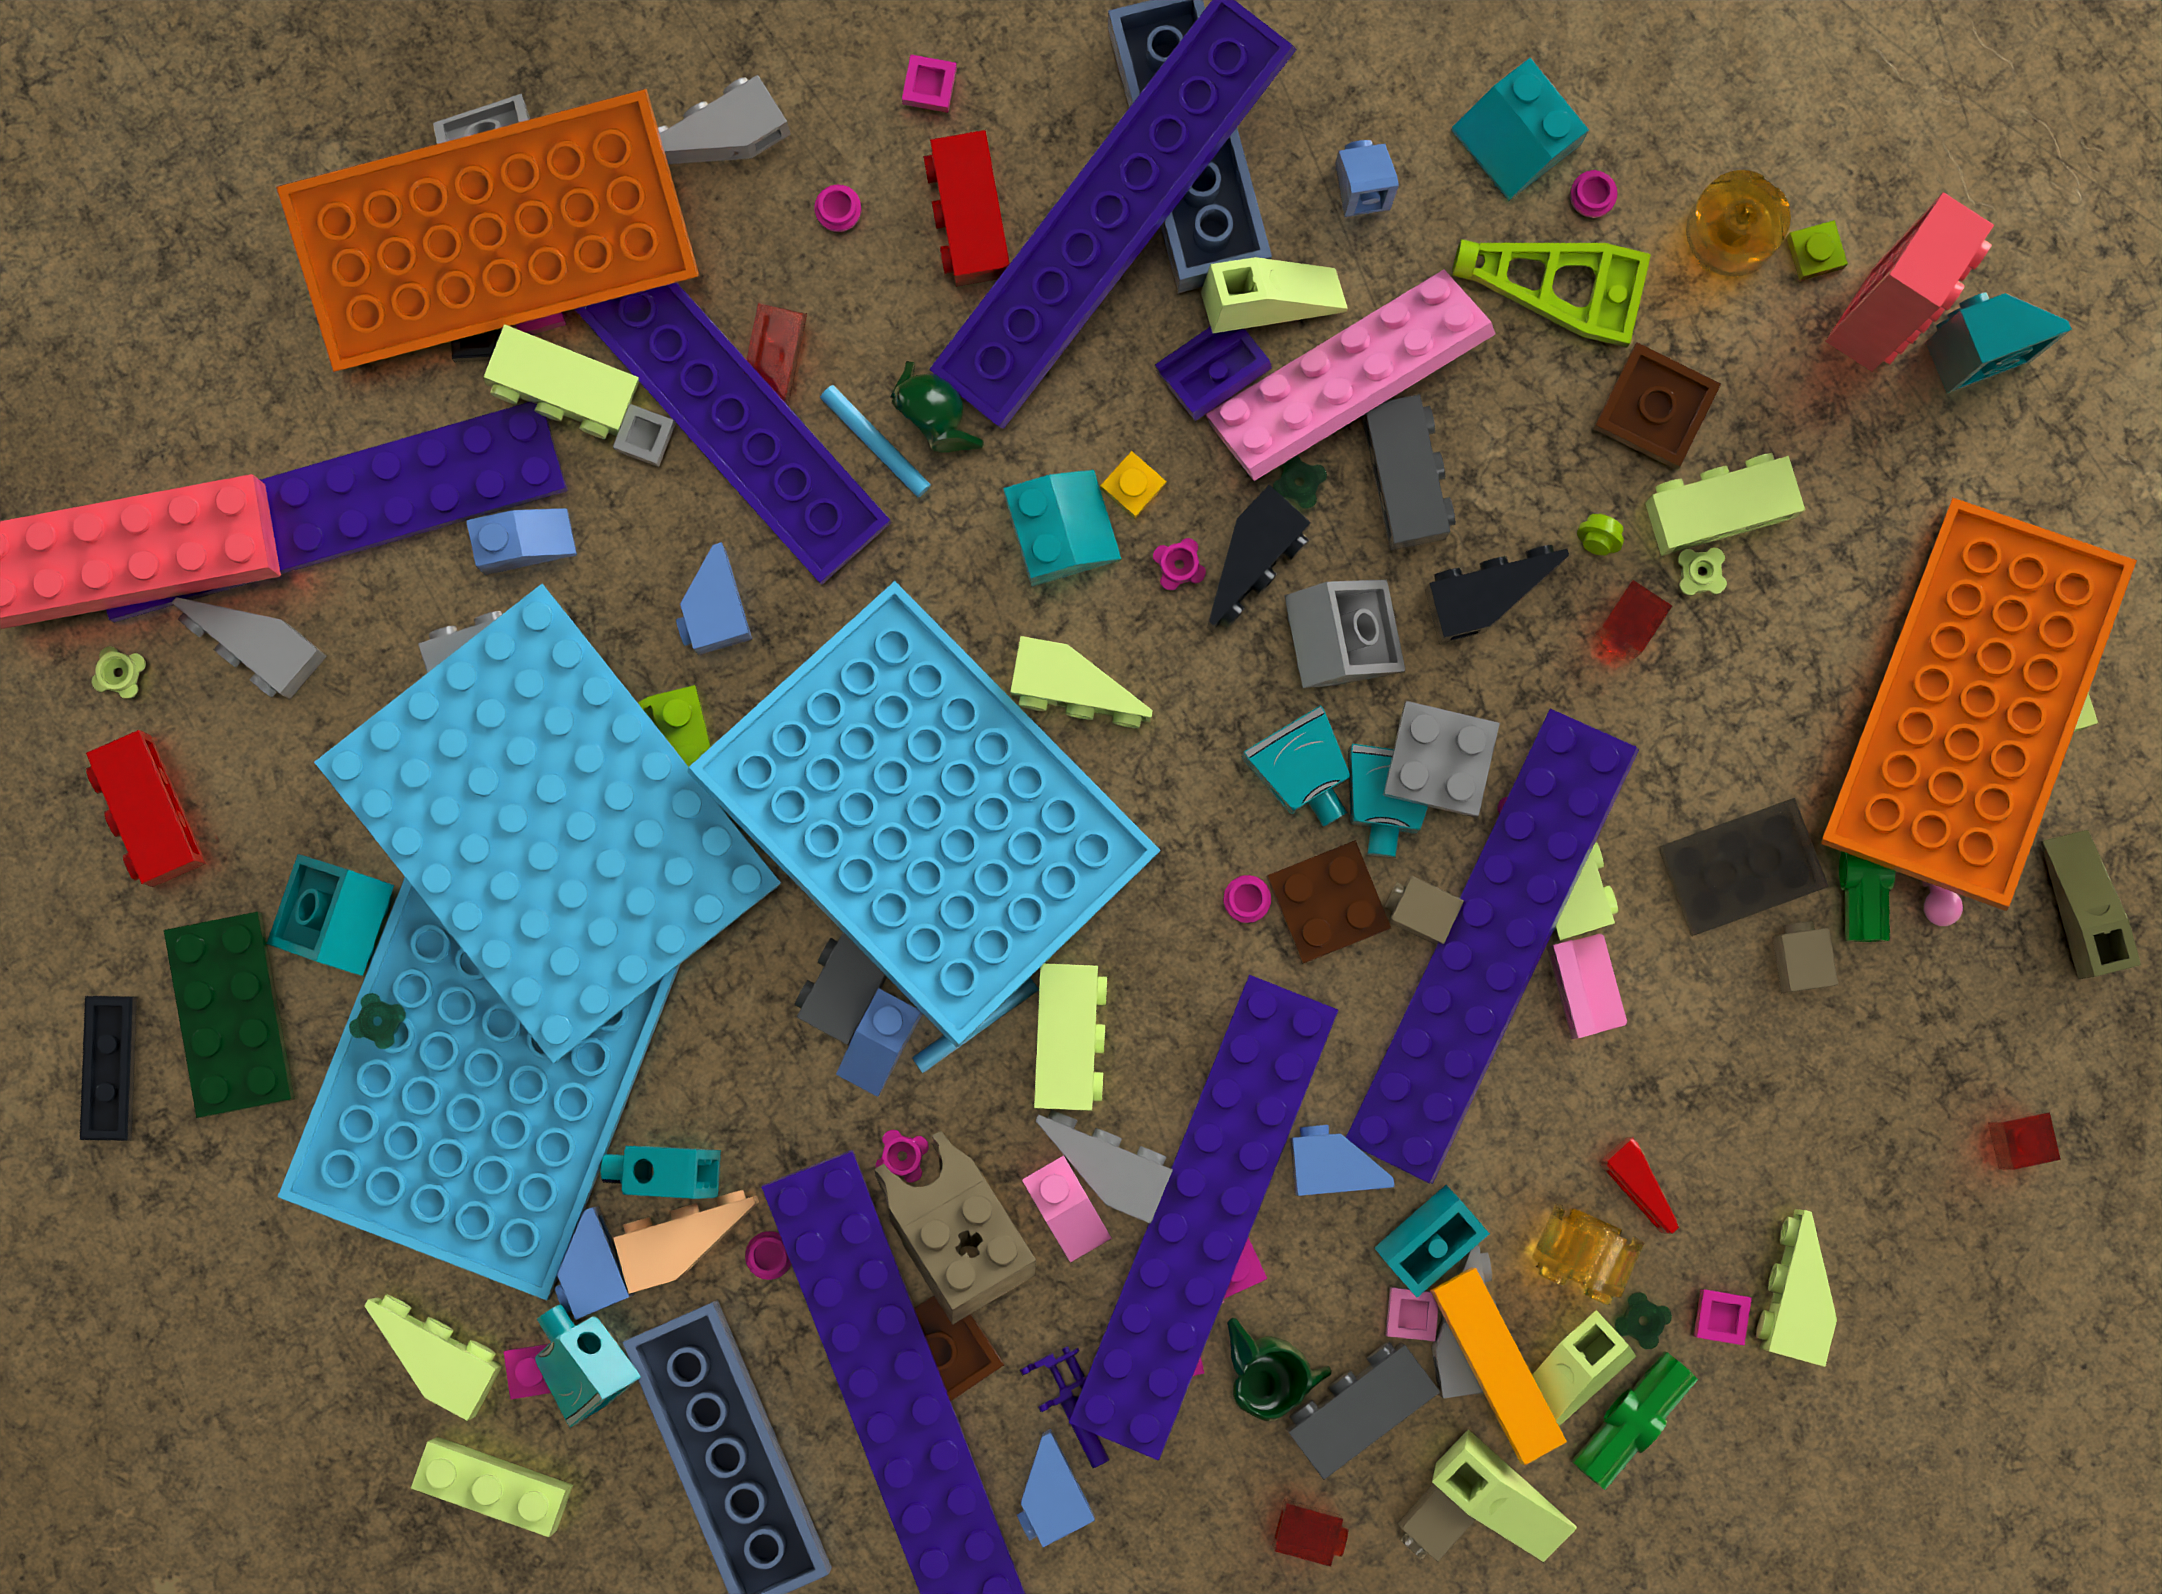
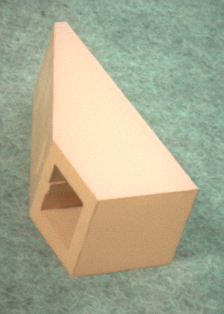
[613,1190,759,1294]

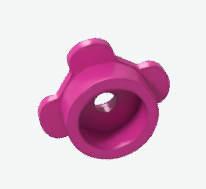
[1153,538,1206,591]
[876,1130,929,1183]

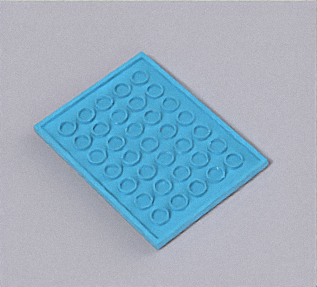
[687,581,1161,1048]
[314,584,782,1064]
[278,877,680,1300]

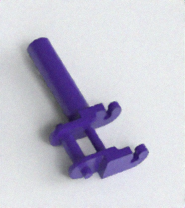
[1019,1346,1110,1469]

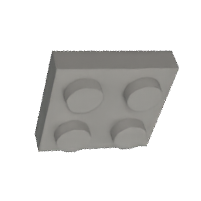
[1383,701,1500,818]

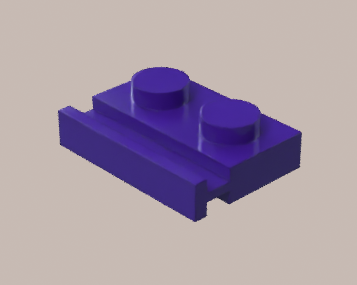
[1155,326,1272,421]

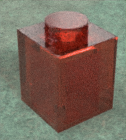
[1595,580,1672,659]
[1988,1112,2061,1170]
[1272,1499,1349,1567]

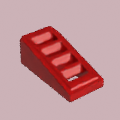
[1599,1137,1679,1234]

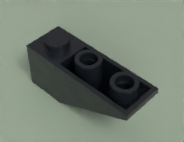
[1207,484,1311,632]
[1425,545,1569,644]

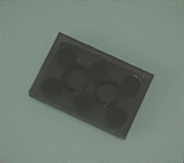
[1658,798,1829,936]

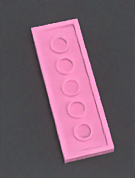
[1206,269,1495,481]

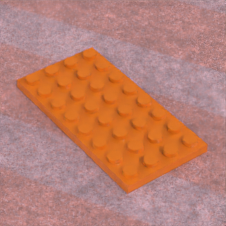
[276,88,699,372]
[1821,497,2137,911]

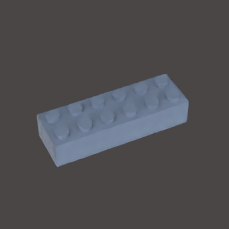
[1108,0,1272,293]
[622,1300,832,1594]

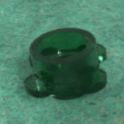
[1273,455,1327,509]
[349,993,406,1049]
[1615,1292,1672,1349]

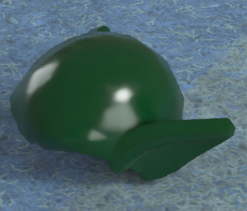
[890,361,984,453]
[1227,1318,1332,1422]

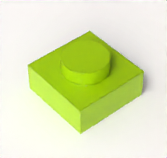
[1786,220,1848,281]

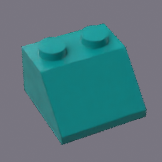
[1451,58,1589,201]
[1003,470,1122,587]
[266,854,394,976]

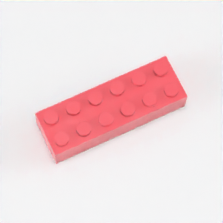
[1825,192,1994,372]
[0,474,281,629]

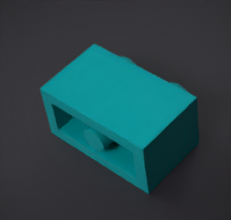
[1374,1185,1490,1297]

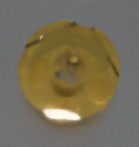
[1686,170,1791,276]
[1532,1203,1645,1305]

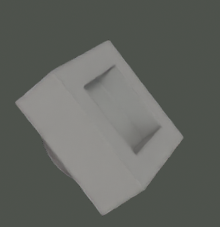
[613,404,676,467]

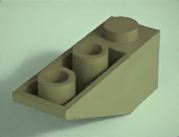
[2040,830,2141,979]

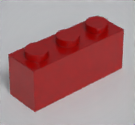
[923,130,1010,287]
[86,730,206,887]

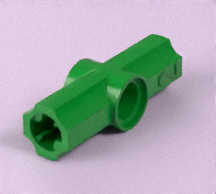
[1838,851,1895,942]
[1571,1351,1699,1490]

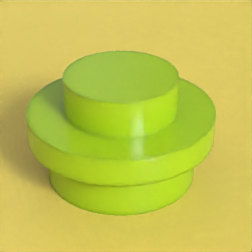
[1577,514,1624,556]

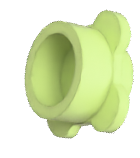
[1678,547,1727,596]
[92,646,146,699]

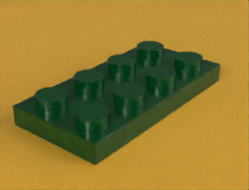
[164,911,295,1118]

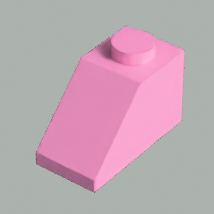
[1022,1155,1112,1263]

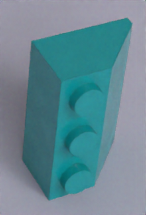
[1925,292,2072,394]

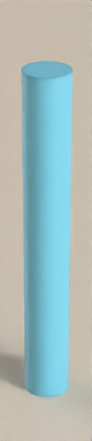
[820,385,931,498]
[912,977,1039,1073]

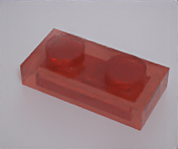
[744,303,807,406]

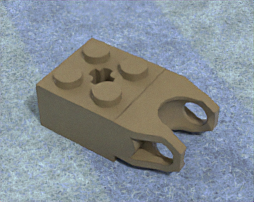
[874,1131,1036,1325]

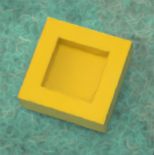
[1100,451,1167,519]

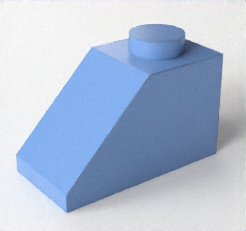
[1335,140,1399,217]
[466,508,577,575]
[676,542,752,655]
[836,988,923,1097]
[1290,1125,1394,1196]
[555,1206,635,1320]
[1017,1429,1095,1547]

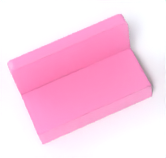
[1547,934,1627,1039]

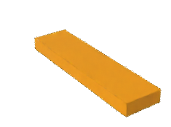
[1430,1267,1567,1465]

